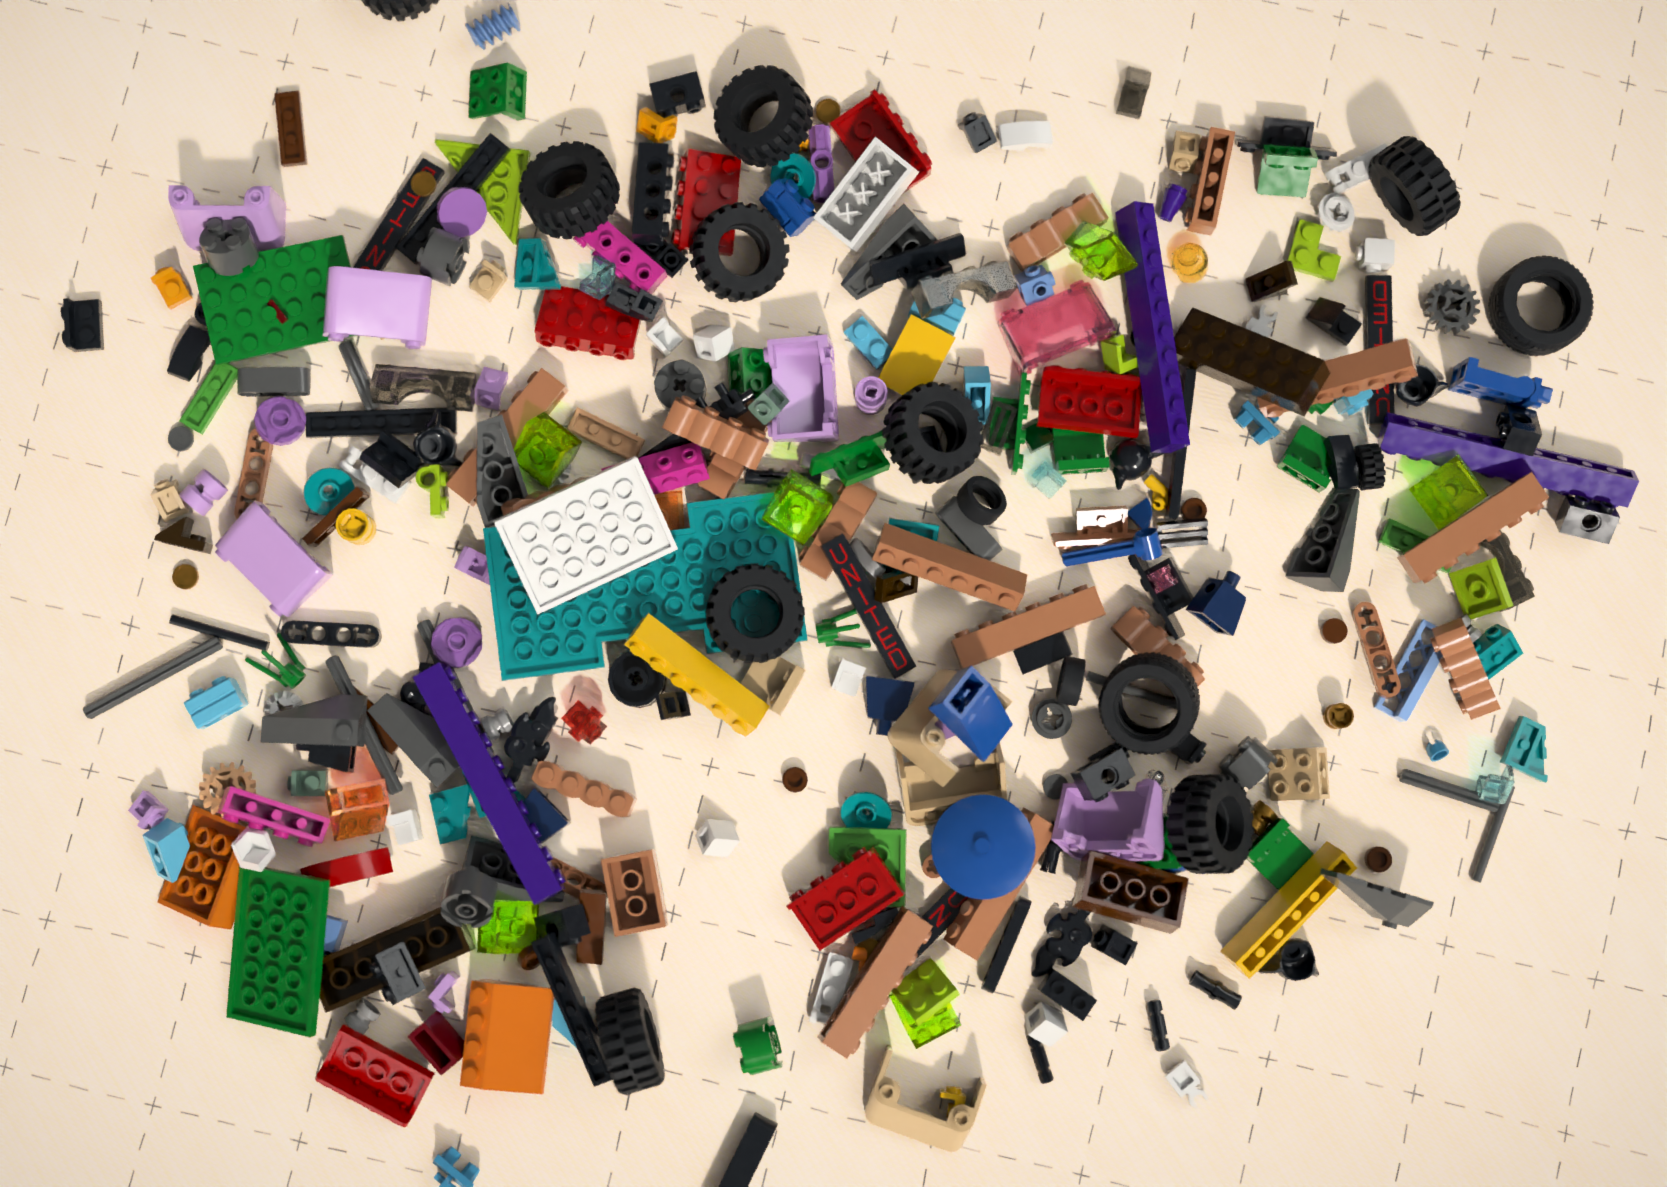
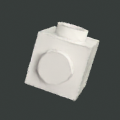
[1355,238,1396,273]

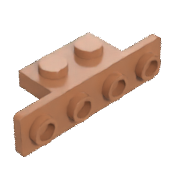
[1051,506,1140,549]

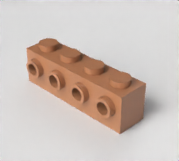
[1184,127,1235,236]

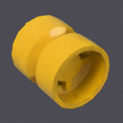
[336,509,376,545]

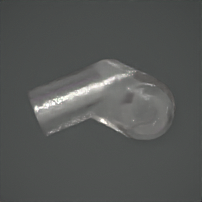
[1146,769,1169,802]

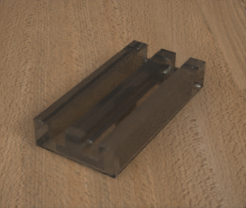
[979,399,1018,456]

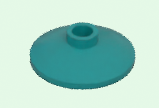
[770,153,816,199]
[303,467,355,516]
[841,792,892,828]

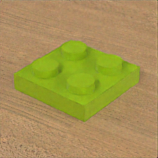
[1449,558,1514,620]
[891,958,960,1026]

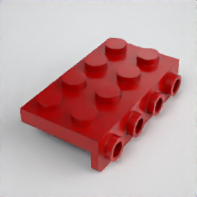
[829,89,932,193]
[672,149,741,256]
[534,286,642,360]
[1037,365,1142,438]
[786,846,905,951]
[315,1024,435,1127]

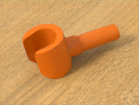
[852,946,867,971]

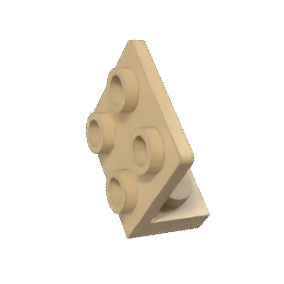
[741,657,806,716]
[1268,748,1330,801]

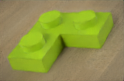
[1287,219,1341,282]

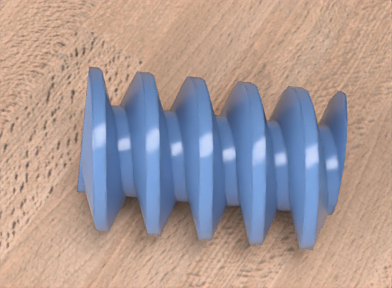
[464,2,521,50]

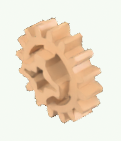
[199,762,256,817]

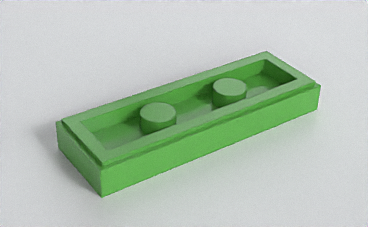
[179,363,238,435]
[1378,518,1452,573]

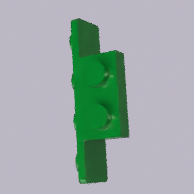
[988,372,1031,475]
[809,430,890,487]

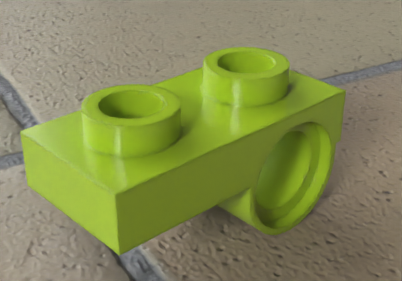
[415,465,449,519]

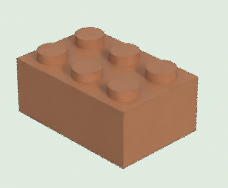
[601,849,669,937]

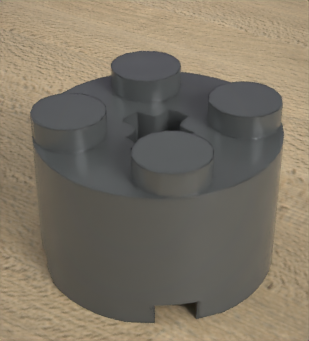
[199,218,259,276]
[417,227,470,286]
[654,359,707,412]
[1219,735,1278,790]
[441,866,498,928]

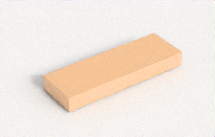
[566,407,645,459]

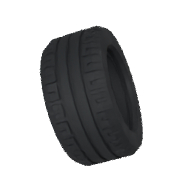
[1488,255,1594,356]
[1098,652,1200,755]

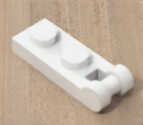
[1324,143,1388,194]
[338,445,411,505]
[809,951,854,1024]

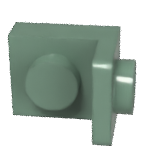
[748,383,790,425]
[287,770,329,796]

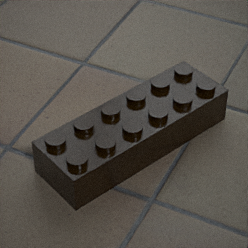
[1174,307,1330,417]
[320,907,476,1013]

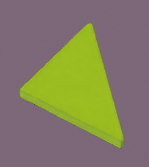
[434,139,530,245]

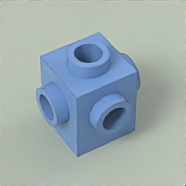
[1014,264,1056,306]

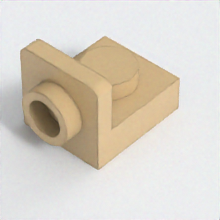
[1169,131,1201,173]
[469,259,508,303]
[150,479,189,522]

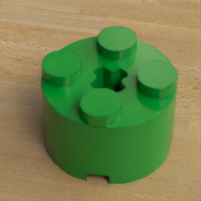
[733,1016,783,1076]

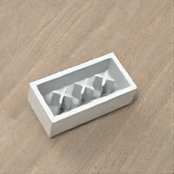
[813,137,919,252]

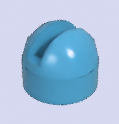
[1426,739,1449,762]

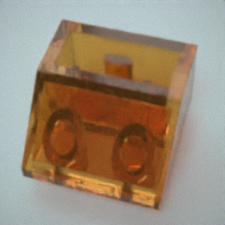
[325,778,390,842]

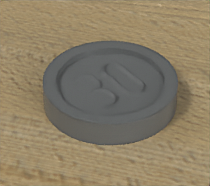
[168,426,194,452]
[1043,774,1068,800]

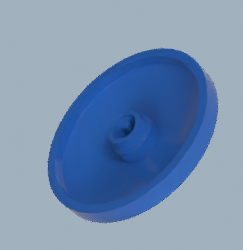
[931,795,1036,900]

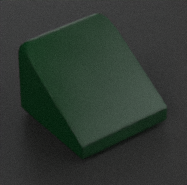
[1025,423,1055,454]

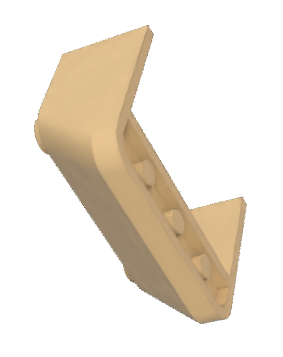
[888,669,1013,787]
[895,742,1007,826]
[865,1045,987,1152]

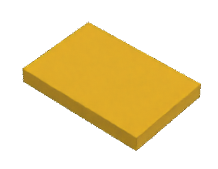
[878,314,956,395]

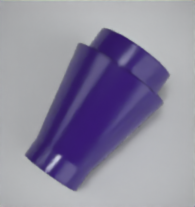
[1158,183,1188,223]

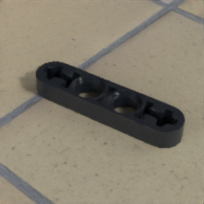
[281,620,382,648]
[981,896,1032,994]

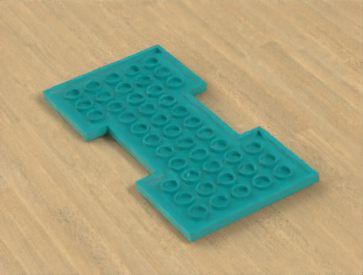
[483,491,808,681]

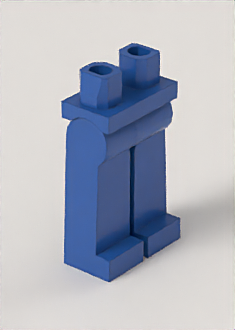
[1448,357,1553,409]

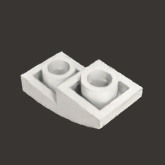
[998,121,1054,151]

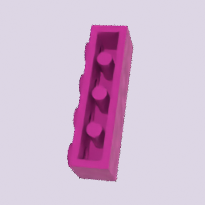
[572,221,667,294]
[601,442,710,495]
[217,786,331,847]

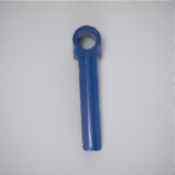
[1062,527,1163,567]

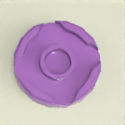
[437,187,487,237]
[254,396,306,446]
[431,617,483,668]

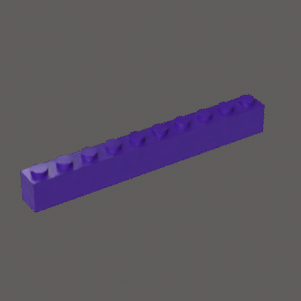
[1115,201,1190,453]
[1377,412,1639,508]
[412,662,566,904]

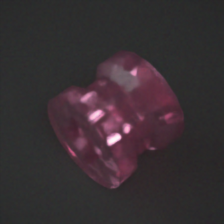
[1146,565,1179,594]

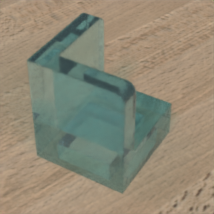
[579,255,616,300]
[1026,461,1067,499]
[1476,765,1515,804]

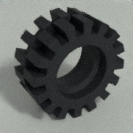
[1354,443,1386,491]

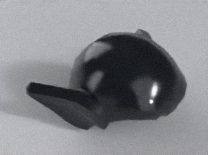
[1396,363,1449,407]
[413,408,463,467]
[1109,438,1165,490]
[1258,938,1319,981]

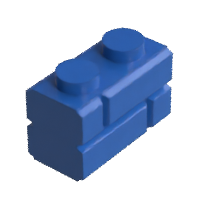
[759,178,816,237]

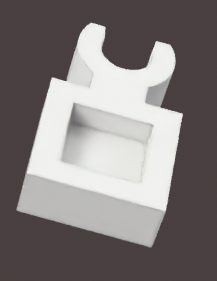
[1245,304,1278,338]
[1163,1060,1209,1110]

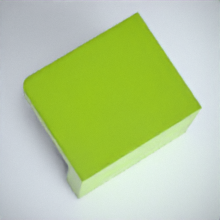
[1101,334,1138,374]

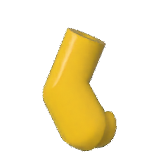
[1143,474,1169,511]

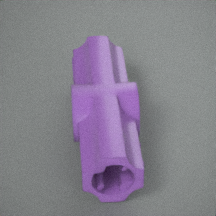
[809,124,835,204]

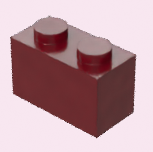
[407,1010,465,1076]

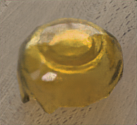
[1170,242,1209,283]

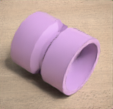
[855,376,888,415]
[179,468,228,516]

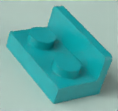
[1473,624,1524,680]

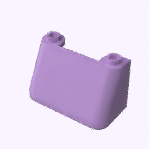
[168,185,286,252]
[323,266,432,349]
[763,334,839,442]
[215,501,333,617]
[1051,779,1164,861]

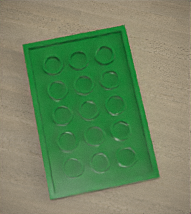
[193,235,357,365]
[226,865,330,1038]

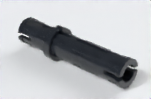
[745,468,821,490]

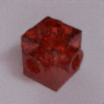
[561,700,608,745]

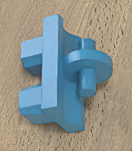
[1234,400,1280,446]
[432,1146,480,1187]

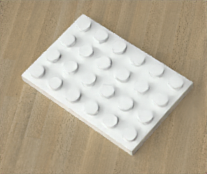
[494,456,678,614]

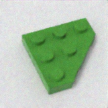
[829,826,907,907]

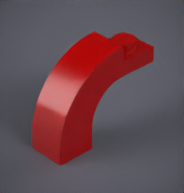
[300,847,393,887]

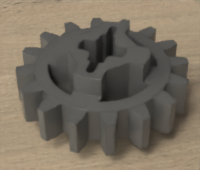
[1424,279,1481,335]

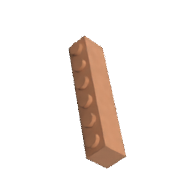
[1257,338,1418,418]
[446,368,568,507]
[1397,472,1549,584]
[872,523,1028,611]
[951,584,1106,670]
[943,807,1054,961]
[817,905,933,1059]

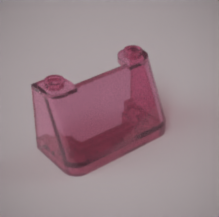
[997,280,1117,376]

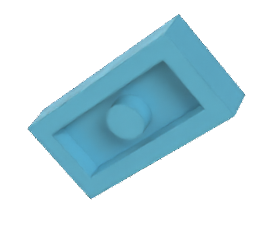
[844,316,893,371]

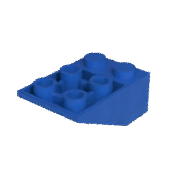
[928,665,1013,762]

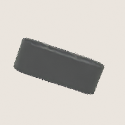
[237,367,311,397]
[935,496,1003,561]

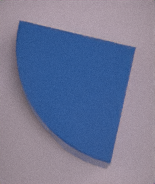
[1128,498,1153,530]

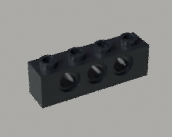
[632,142,674,246]

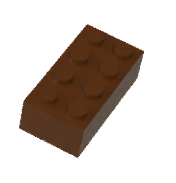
[1072,850,1189,934]

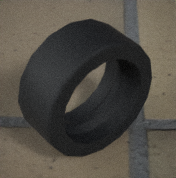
[956,476,1007,525]
[1056,656,1086,706]

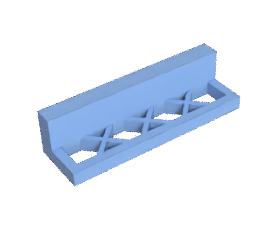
[1374,619,1443,722]

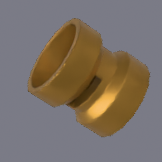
[1323,703,1354,729]
[1251,800,1278,836]

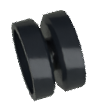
[608,652,667,708]

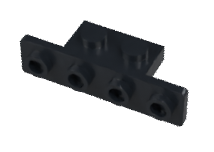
[1235,116,1337,160]
[870,233,966,290]
[1128,554,1194,641]

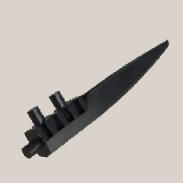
[639,382,756,465]

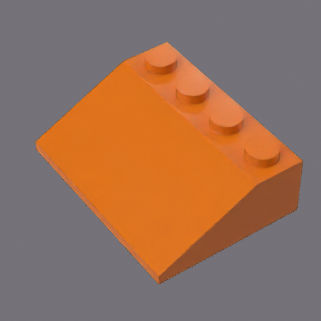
[157,805,267,930]
[460,979,554,1094]

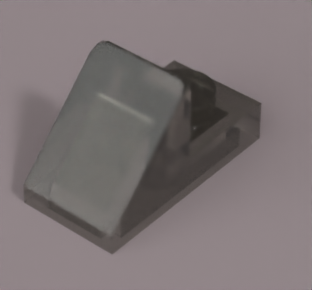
[1115,66,1152,120]

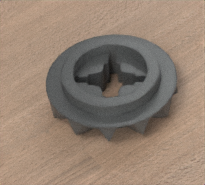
[1031,698,1072,739]

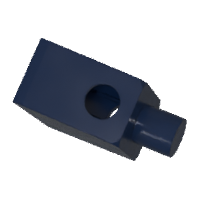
[1186,571,1246,636]
[866,676,915,736]
[524,788,571,844]

